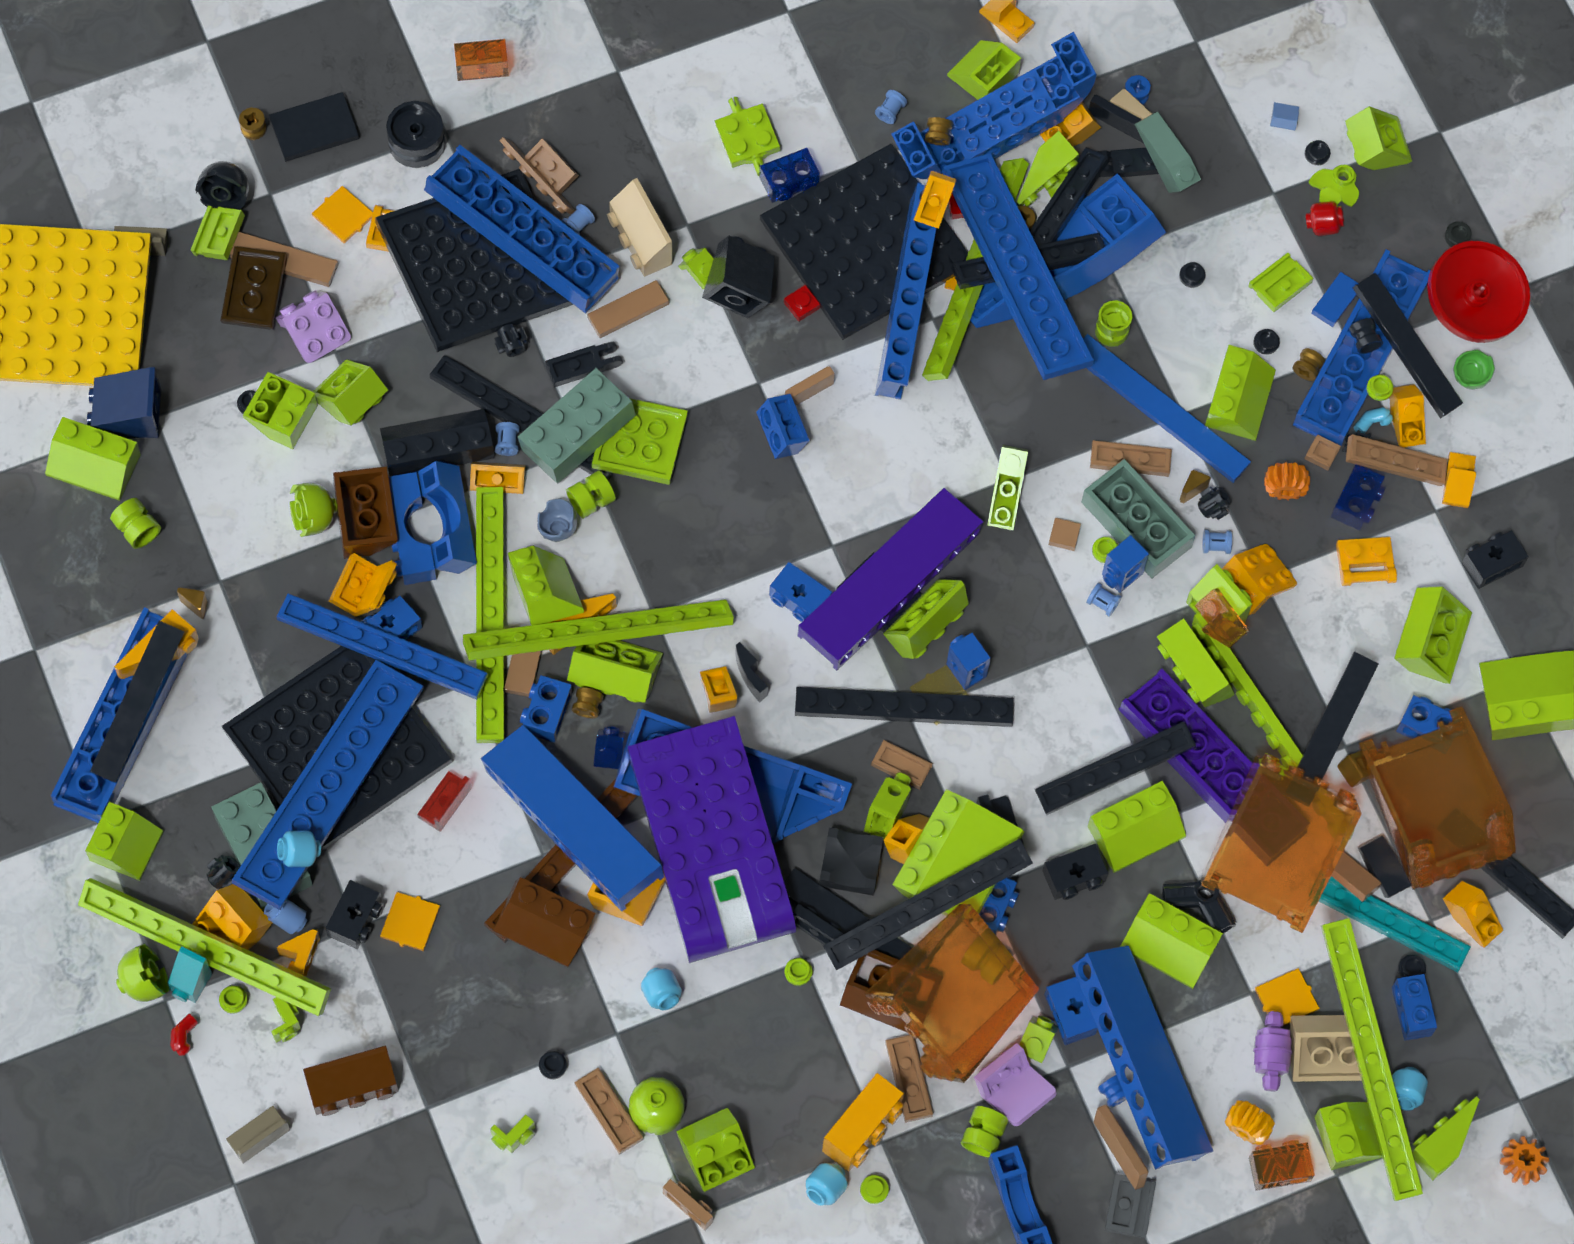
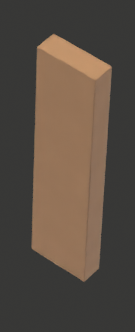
[230,232,338,287]
[1346,434,1448,486]

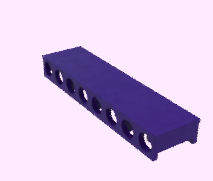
[797,488,983,671]
[1118,669,1309,867]

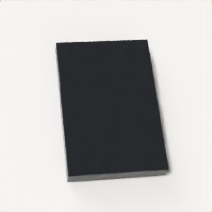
[269,92,359,162]

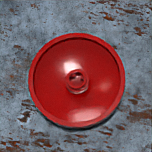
[1427,241,1530,343]

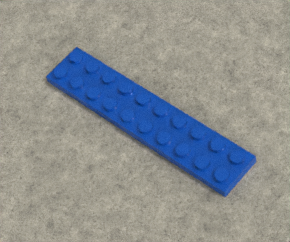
[942,153,1094,380]
[232,660,423,910]

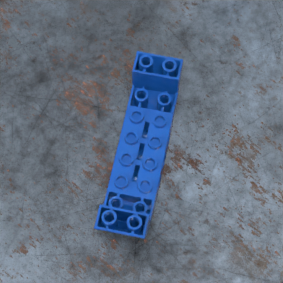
[892,32,1097,179]

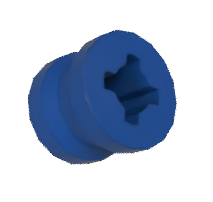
[1125,75,1151,105]
[1098,1075,1127,1108]

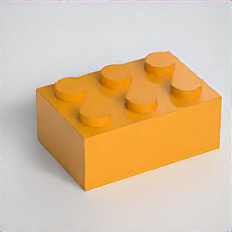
[822,1073,904,1172]

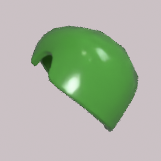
[1453,350,1495,390]

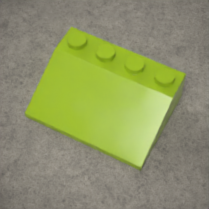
[892,789,1025,927]

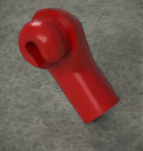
[170,1013,198,1056]

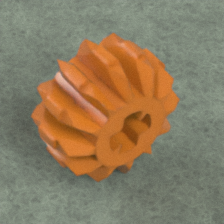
[1264,461,1310,500]
[1500,1136,1549,1185]

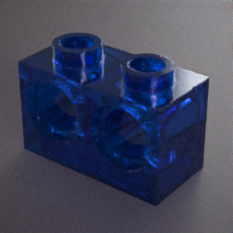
[759,148,820,203]
[1331,464,1386,531]

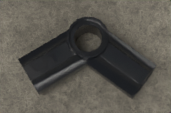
[1162,878,1236,934]

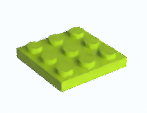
[592,398,688,485]

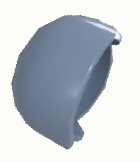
[537,498,577,542]

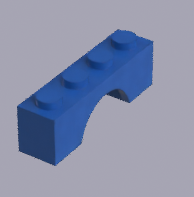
[418,461,477,574]
[388,472,437,585]
[988,1145,1052,1244]

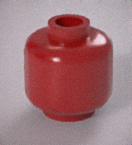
[1306,201,1344,236]

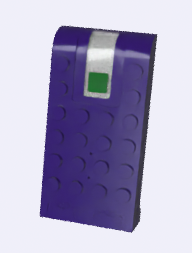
[627,716,796,963]

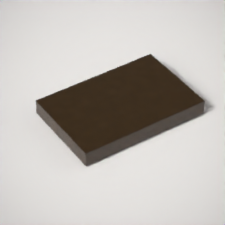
[220,246,287,330]

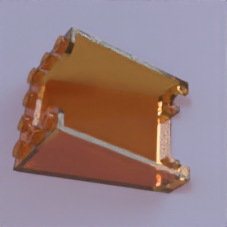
[1359,706,1516,890]
[1201,753,1362,933]
[864,904,1039,1083]

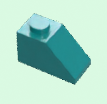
[168,946,212,1003]

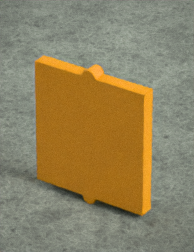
[312,186,373,243]
[380,892,440,951]
[1255,968,1320,1026]

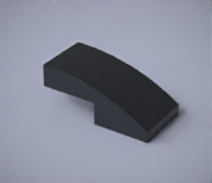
[735,642,768,703]
[1358,836,1412,898]

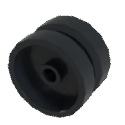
[386,100,445,168]

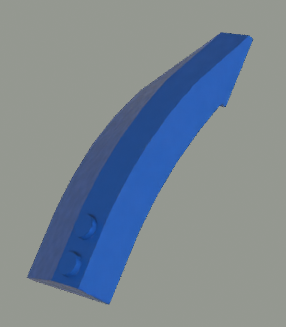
[970,173,1166,328]
[614,709,852,843]

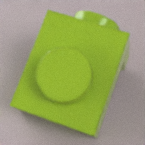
[678,248,714,289]
[271,997,301,1043]
[1019,1016,1058,1063]
[490,1115,535,1153]

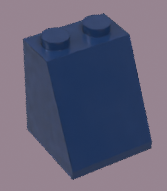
[87,367,161,438]

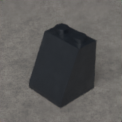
[702,235,775,319]

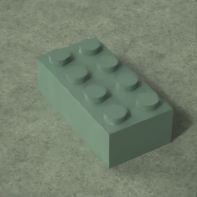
[518,368,636,484]
[1081,459,1196,579]
[211,782,313,911]

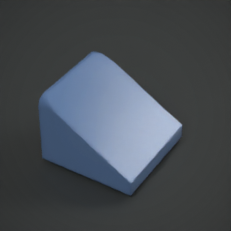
[1270,102,1299,131]

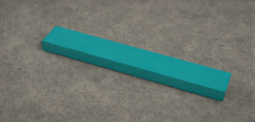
[1308,870,1471,973]

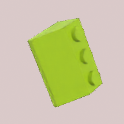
[1205,345,1276,441]
[45,417,141,501]
[508,545,584,625]
[883,580,969,659]
[1394,587,1472,684]
[1157,618,1235,707]
[567,640,663,703]
[1087,781,1186,873]
[1120,893,1223,989]

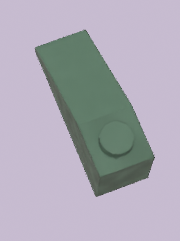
[1135,112,1201,193]

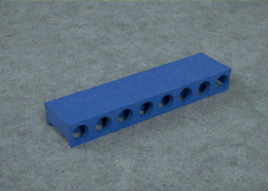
[424,145,620,314]
[874,183,936,399]
[1293,249,1430,446]
[51,607,194,823]
[480,725,664,911]
[1072,946,1213,1170]

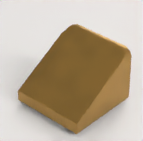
[1180,470,1211,504]
[177,587,207,619]
[1337,749,1380,787]

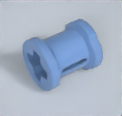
[875,90,907,124]
[561,204,595,235]
[495,422,519,456]
[1202,530,1232,554]
[1086,583,1122,617]

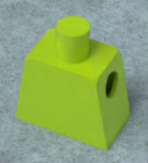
[864,773,911,840]

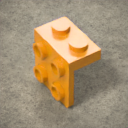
[1222,544,1297,616]
[329,553,397,617]

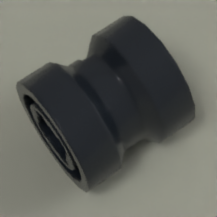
[1349,318,1383,354]

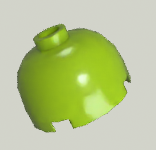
[290,483,337,537]
[116,944,170,1002]
[629,1077,685,1135]

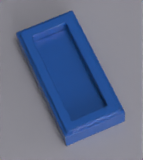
[1311,272,1358,327]

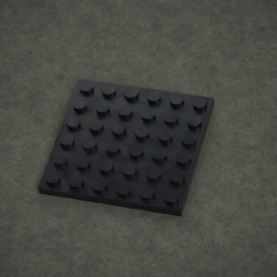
[760,144,968,340]
[375,169,573,352]
[222,646,452,852]

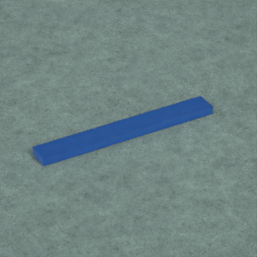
[1083,334,1251,483]
[277,593,488,700]

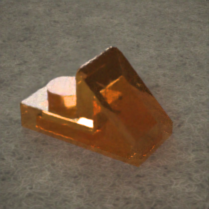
[1195,588,1250,648]

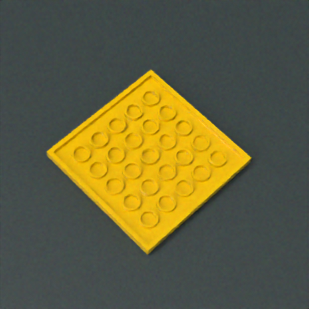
[0,224,152,386]

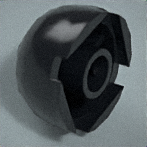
[195,161,249,210]

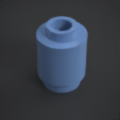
[264,899,307,934]

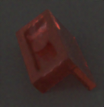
[417,771,472,832]

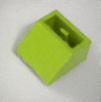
[947,40,1021,100]
[243,372,318,450]
[1186,564,1252,639]
[676,1108,755,1192]

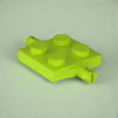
[714,97,781,176]

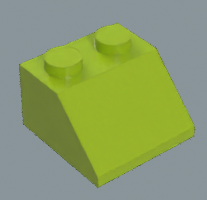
[1345,106,1412,170]
[313,360,388,426]
[85,802,163,881]
[1315,1102,1382,1170]

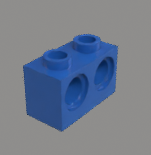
[756,394,810,459]
[1102,535,1149,593]
[520,675,572,743]
[1396,695,1463,755]
[964,878,1019,939]
[1392,974,1437,1041]

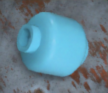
[277,830,321,867]
[641,968,682,1011]
[1392,1067,1428,1111]
[805,1163,848,1206]

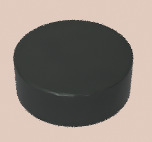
[1444,221,1472,247]

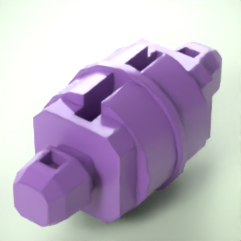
[1253,1011,1293,1092]

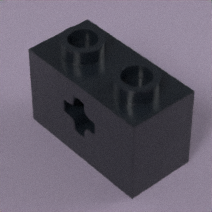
[1462,530,1529,589]
[1042,844,1108,900]
[325,880,384,950]

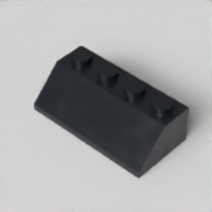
[380,409,494,477]

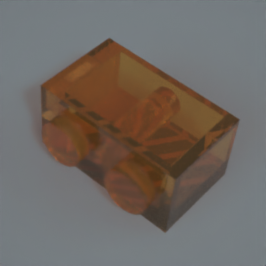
[454,39,509,81]
[1248,1140,1315,1191]

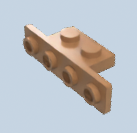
[499,137,579,215]

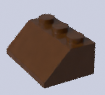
[333,466,397,559]
[492,877,596,967]
[840,950,942,1037]
[303,1045,399,1116]

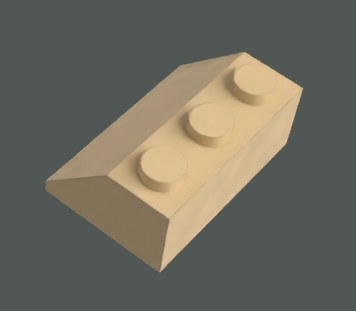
[607,178,672,277]
[1290,1015,1362,1082]

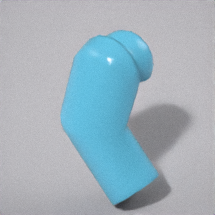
[1353,407,1393,433]

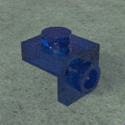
[593,726,626,769]

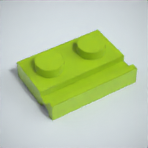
[191,206,245,260]
[1248,253,1313,312]

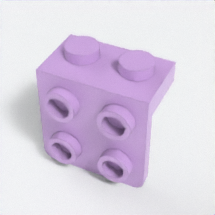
[276,290,351,363]
[974,1043,1057,1126]

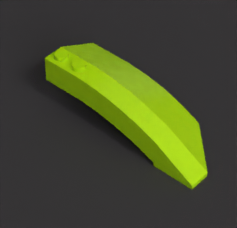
[1479,651,1574,741]

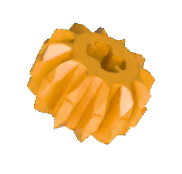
[1225,1100,1275,1145]

